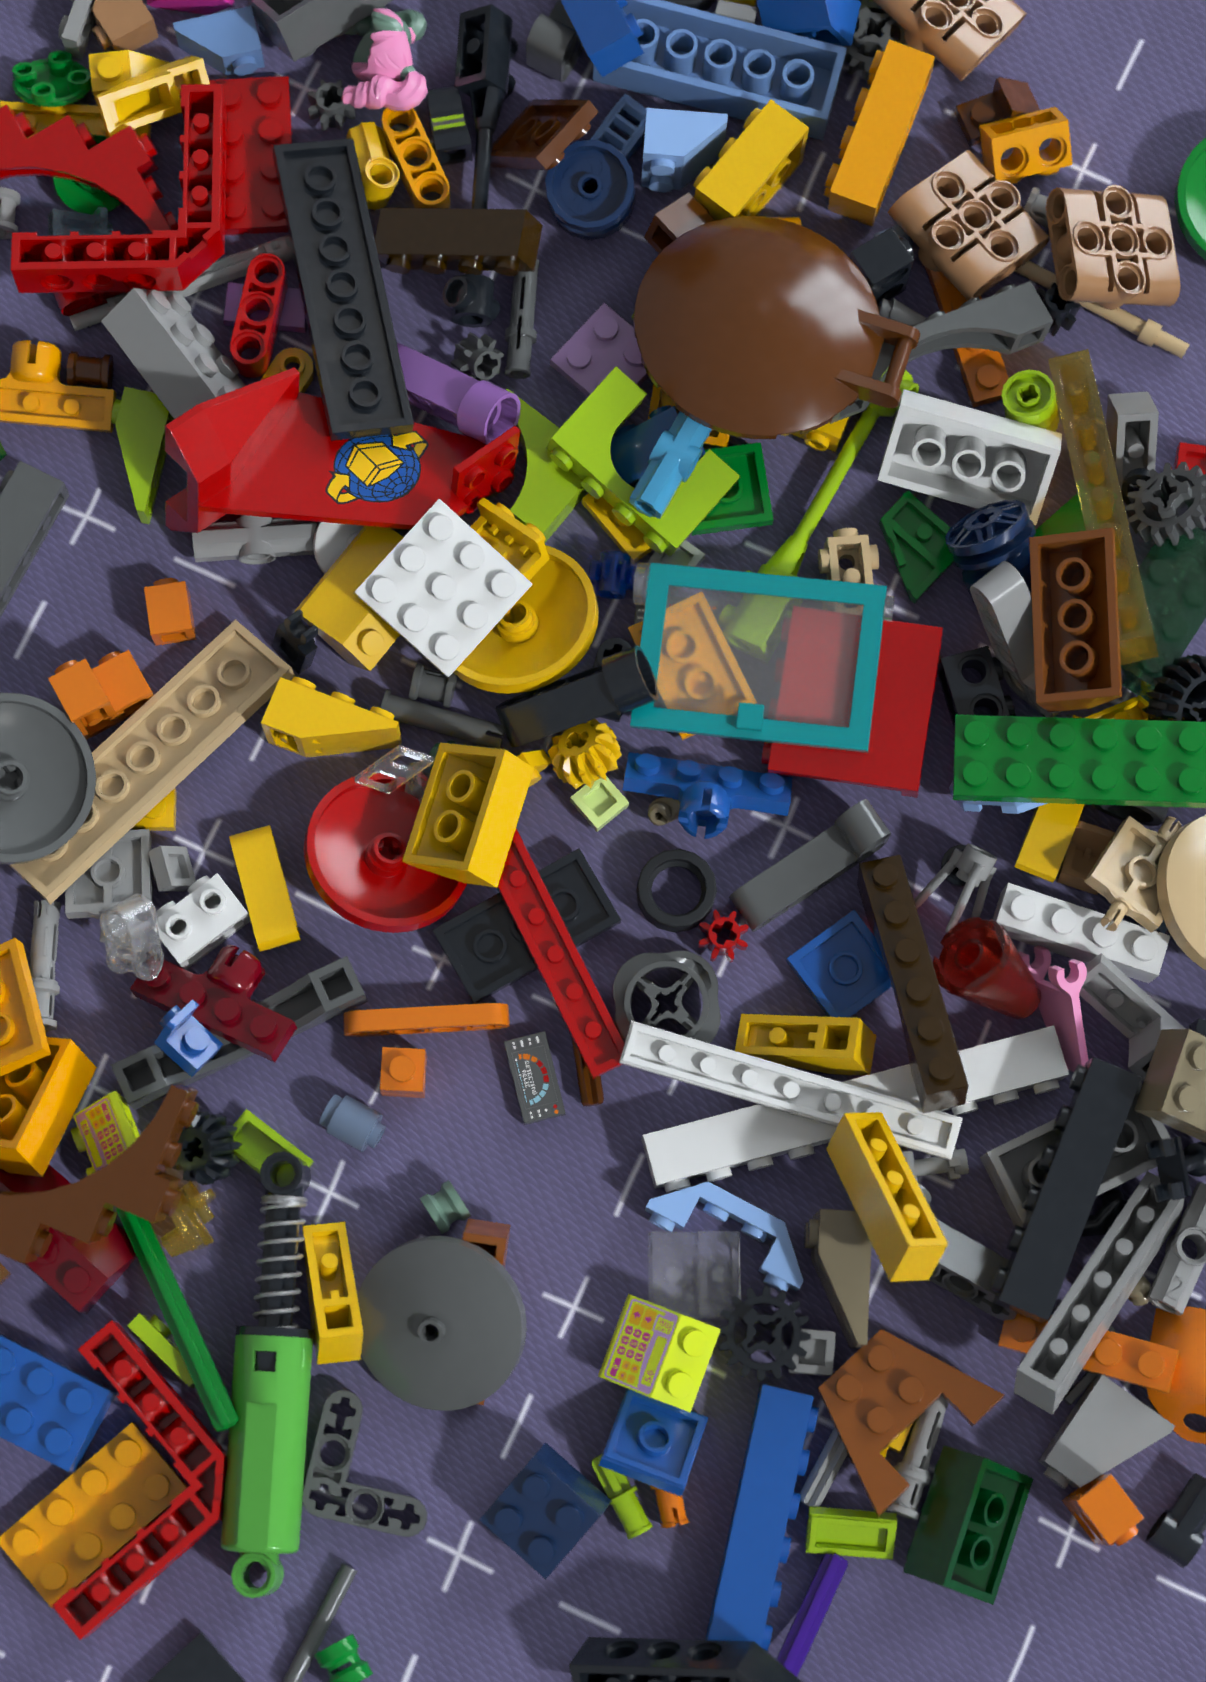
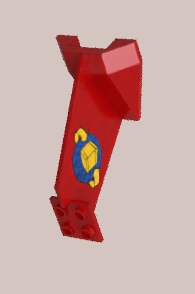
[165,367,521,533]

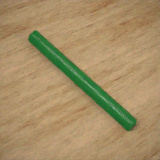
[116,1207,238,1432]

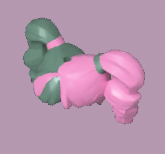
[341,6,428,111]

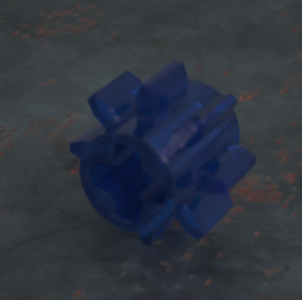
[588,551,639,600]

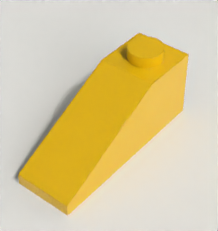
[735,1014,876,1076]
[302,1222,364,1365]

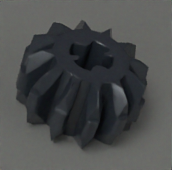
[173,1111,243,1185]

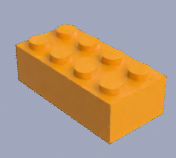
[824,39,935,227]

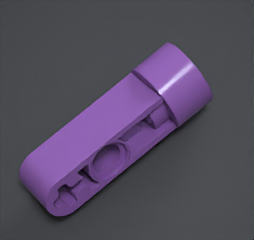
[397,343,521,445]

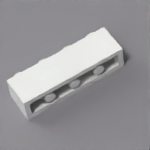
[989,883,1170,983]

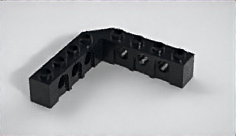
[569,1637,802,1682]

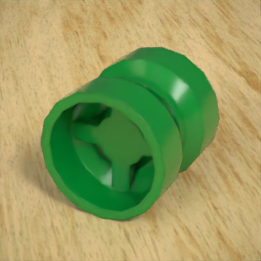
[314,1633,373,1682]

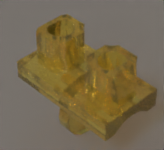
[149,1181,216,1257]

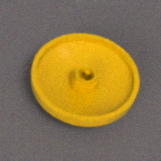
[453,545,599,694]

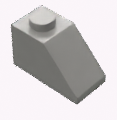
[1106,391,1159,489]

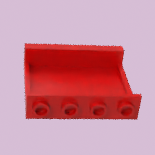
[762,607,943,798]

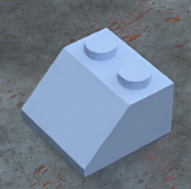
[641,108,728,193]

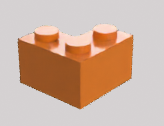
[48,649,154,740]

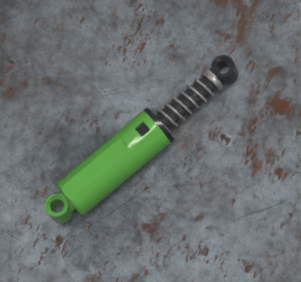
[221,1152,314,1598]

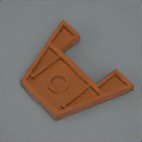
[818,1329,1004,1517]

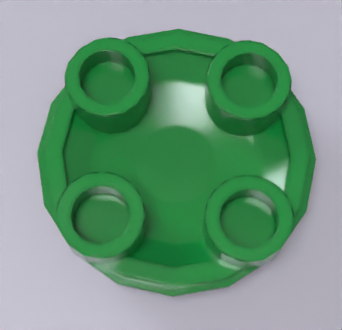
[12,50,92,107]

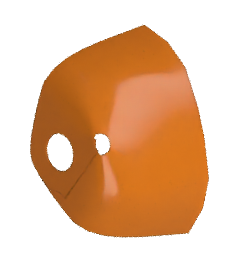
[1147,1306,1206,1444]

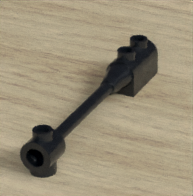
[442,4,518,328]

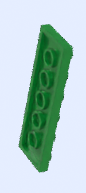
[953,715,1206,808]

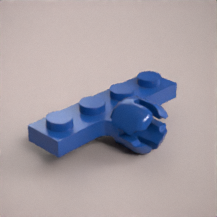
[622,752,793,839]

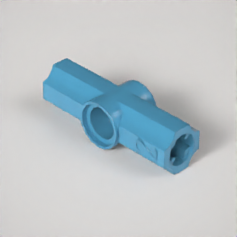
[629,411,712,519]

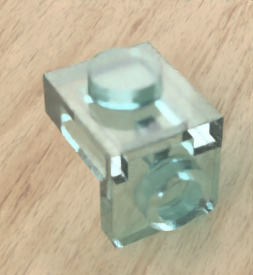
[48,207,113,236]

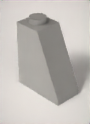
[1038,1374,1175,1489]

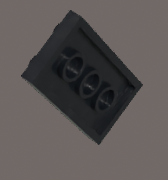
[433,848,621,1004]

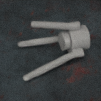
[914,843,997,935]

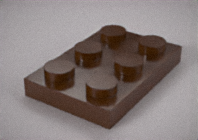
[491,99,599,170]

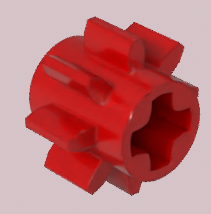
[698,910,749,963]

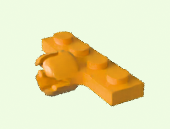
[0,340,117,433]

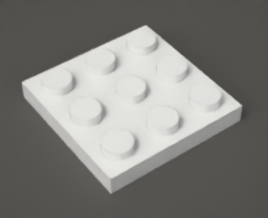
[354,499,532,678]

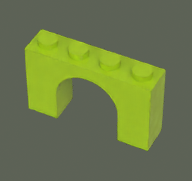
[546,367,740,557]

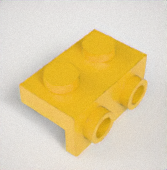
[470,497,550,581]

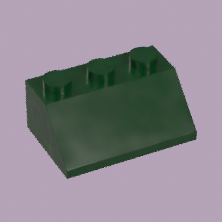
[903,1445,1033,1605]

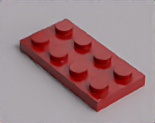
[209,76,292,235]

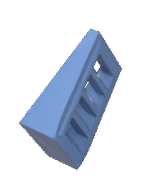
[590,94,647,161]

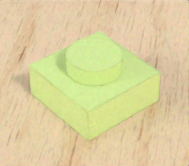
[570,776,629,832]

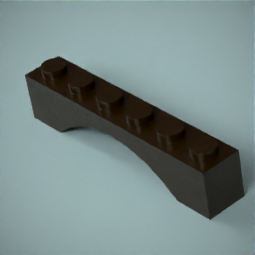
[857,854,969,1114]

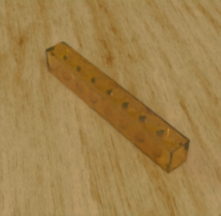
[1048,349,1159,665]

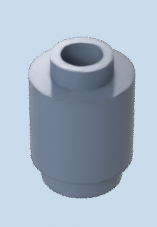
[319,1094,386,1152]

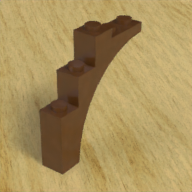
[0,1084,199,1264]

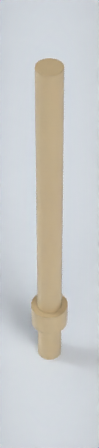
[1015,261,1190,359]

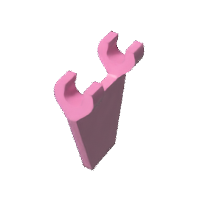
[1013,945,1089,1072]

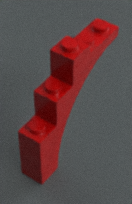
[0,104,178,234]

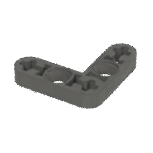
[302,1390,428,1537]

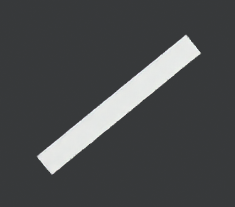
[619,1021,963,1160]

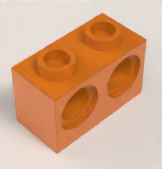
[1062,1474,1144,1547]

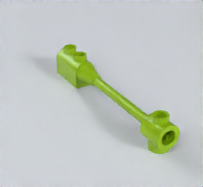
[718,370,919,663]

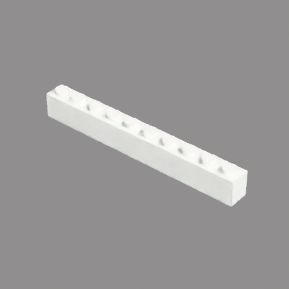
[642,1026,1069,1193]

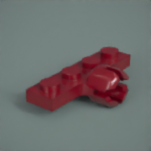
[130,945,297,1063]

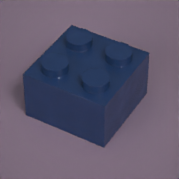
[479,1443,612,1580]

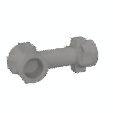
[902,1146,969,1183]

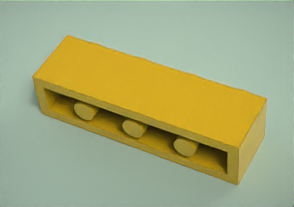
[826,1112,948,1282]

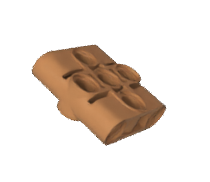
[873,0,1027,81]
[888,150,1050,301]
[1046,185,1181,310]

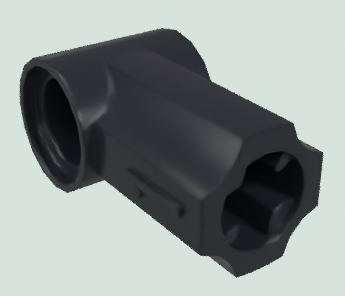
[1145,1473,1206,1568]

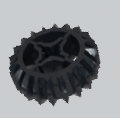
[1142,654,1206,722]

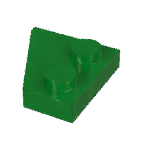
[879,490,954,604]

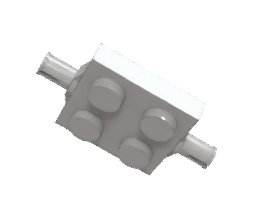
[65,829,153,943]

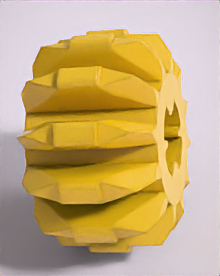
[548,719,622,789]

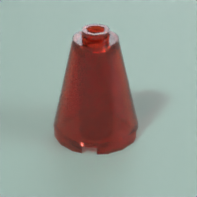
[933,917,1041,1019]

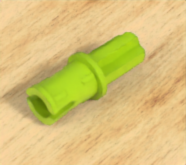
[591,1453,653,1539]

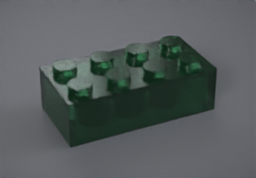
[1118,527,1206,702]

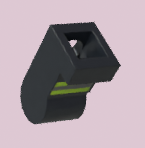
[426,85,473,166]

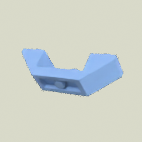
[644,1182,803,1292]

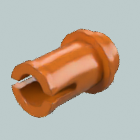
[650,1485,689,1528]

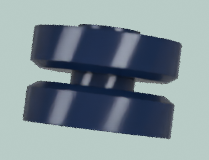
[545,139,636,240]

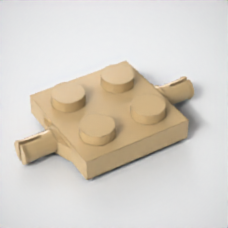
[1084,816,1182,933]

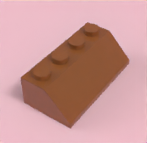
[1029,528,1122,712]

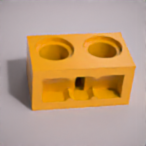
[979,107,1073,184]

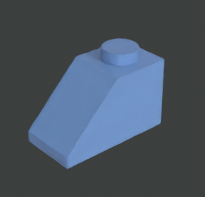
[173,6,265,75]

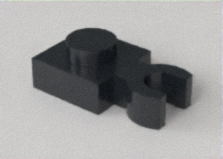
[272,609,318,674]

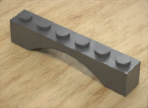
[829,281,1053,424]
[111,956,368,1110]

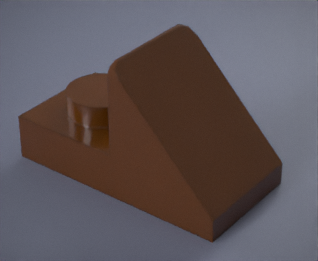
[954,77,1040,147]

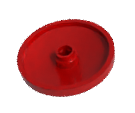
[304,772,467,933]

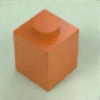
[144,578,196,646]
[380,1047,427,1098]

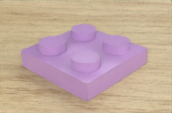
[550,303,648,397]

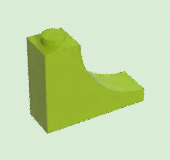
[506,388,588,543]

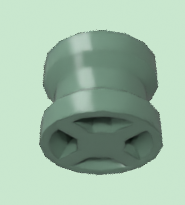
[420,1180,471,1235]

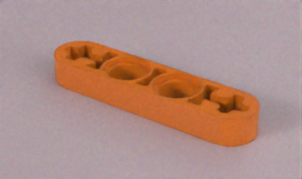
[343,1003,510,1037]

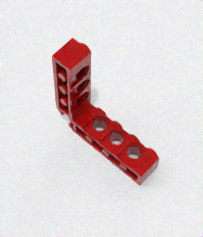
[11,84,227,293]
[51,1320,227,1640]

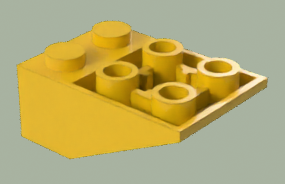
[261,677,402,758]

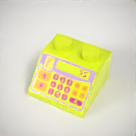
[71,1091,140,1176]
[598,1294,721,1412]

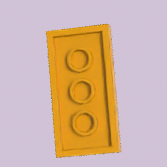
[0,1422,188,1608]

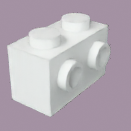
[149,873,251,970]

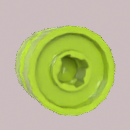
[1001,369,1060,432]

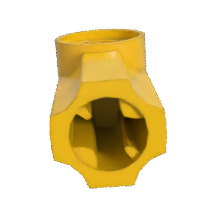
[346,122,400,210]

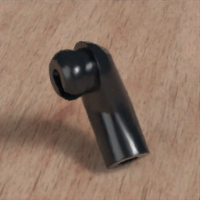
[1081,1189,1128,1237]

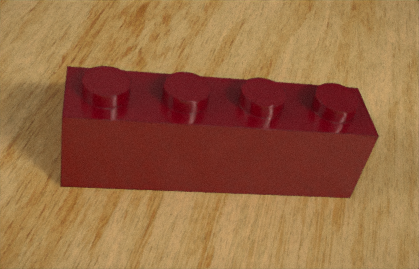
[0,1164,137,1314]

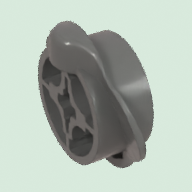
[613,951,721,1044]

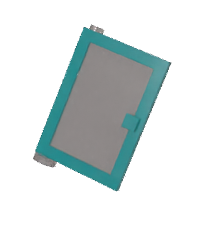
[630,563,895,753]

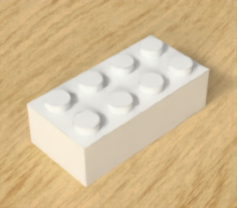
[878,389,1062,525]

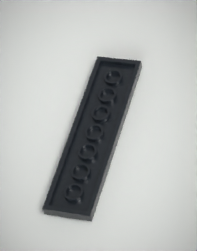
[272,138,414,441]

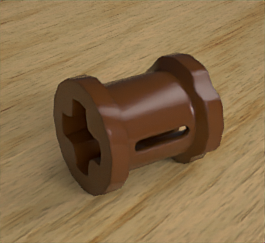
[67,351,114,389]

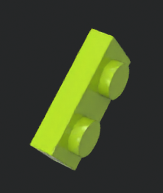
[127,1313,195,1388]

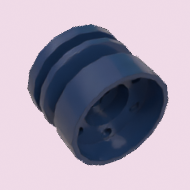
[945,500,1036,603]

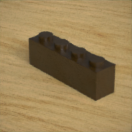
[375,208,543,276]

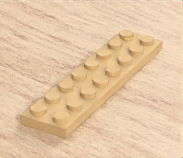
[8,619,295,904]

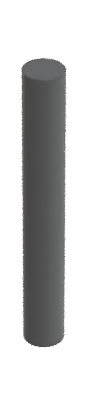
[282,1563,357,1682]

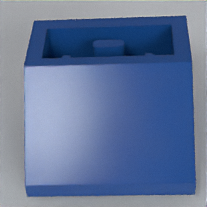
[757,0,861,47]

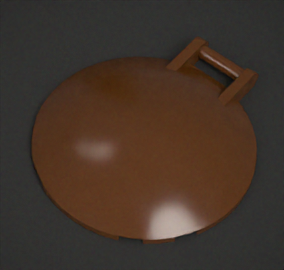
[633,216,920,439]

